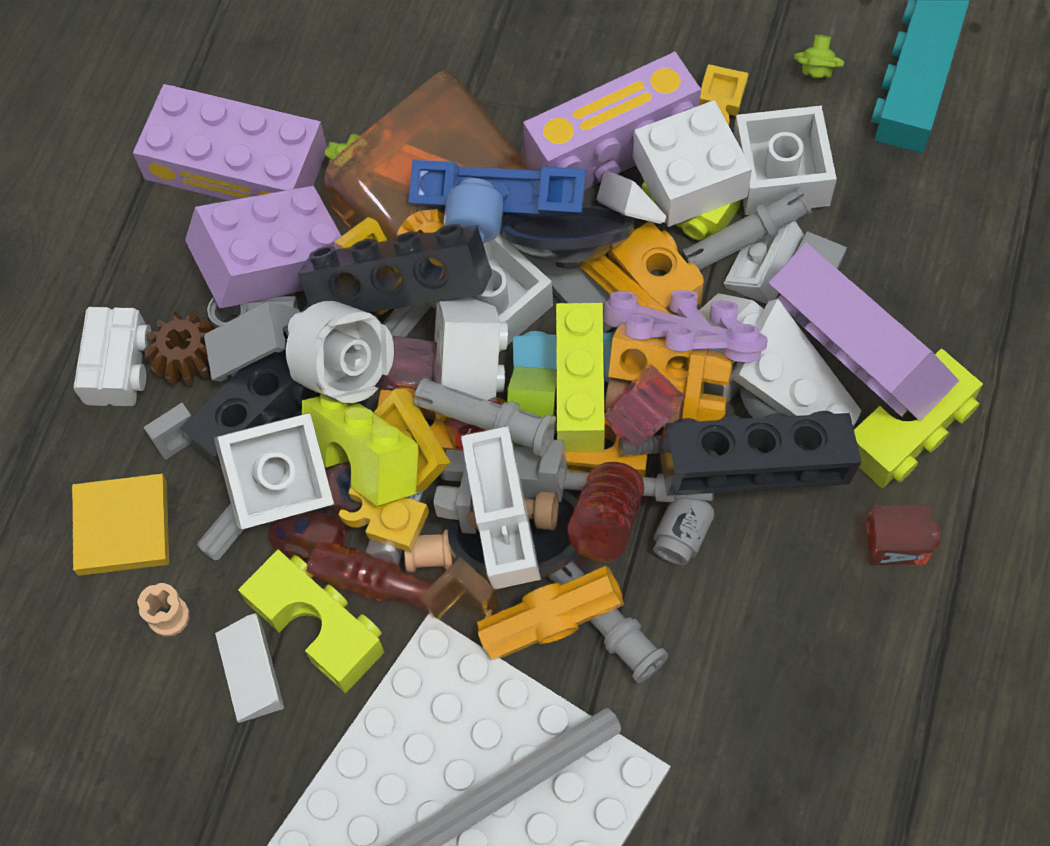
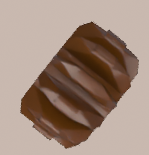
[144,311,214,387]

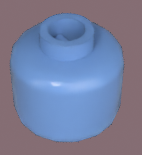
[444,178,504,244]

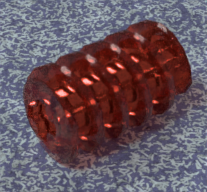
[568,461,645,562]

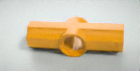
[477,566,624,660]

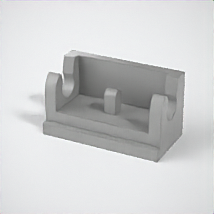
[204,301,299,382]

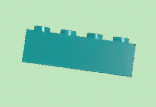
[871,0,970,153]

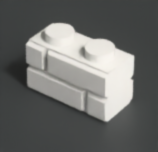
[74,307,152,406]

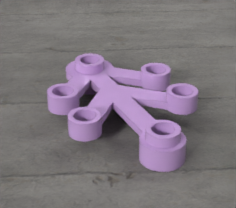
[603,290,768,362]

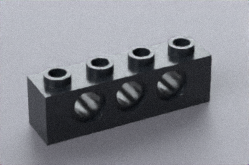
[298,224,492,313]
[180,306,317,473]
[658,411,862,496]

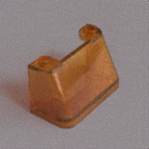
[325,70,524,240]

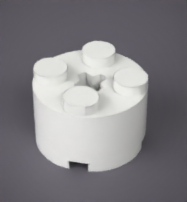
[286,301,394,403]

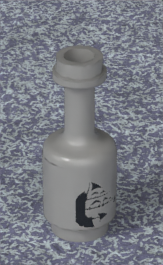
[653,450,720,566]

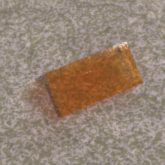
[420,557,500,619]

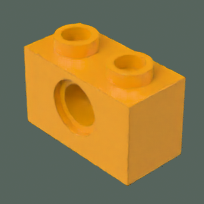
[608,221,704,316]

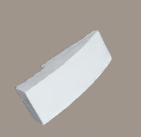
[461,426,541,590]

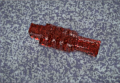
[306,541,439,612]

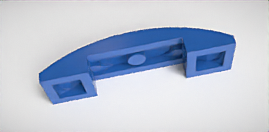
[408,160,586,216]

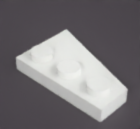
[730,299,861,428]

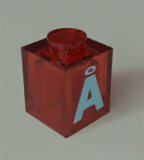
[866,505,940,566]

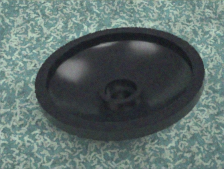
[502,205,634,269]
[448,490,589,580]

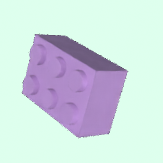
[185,186,342,309]

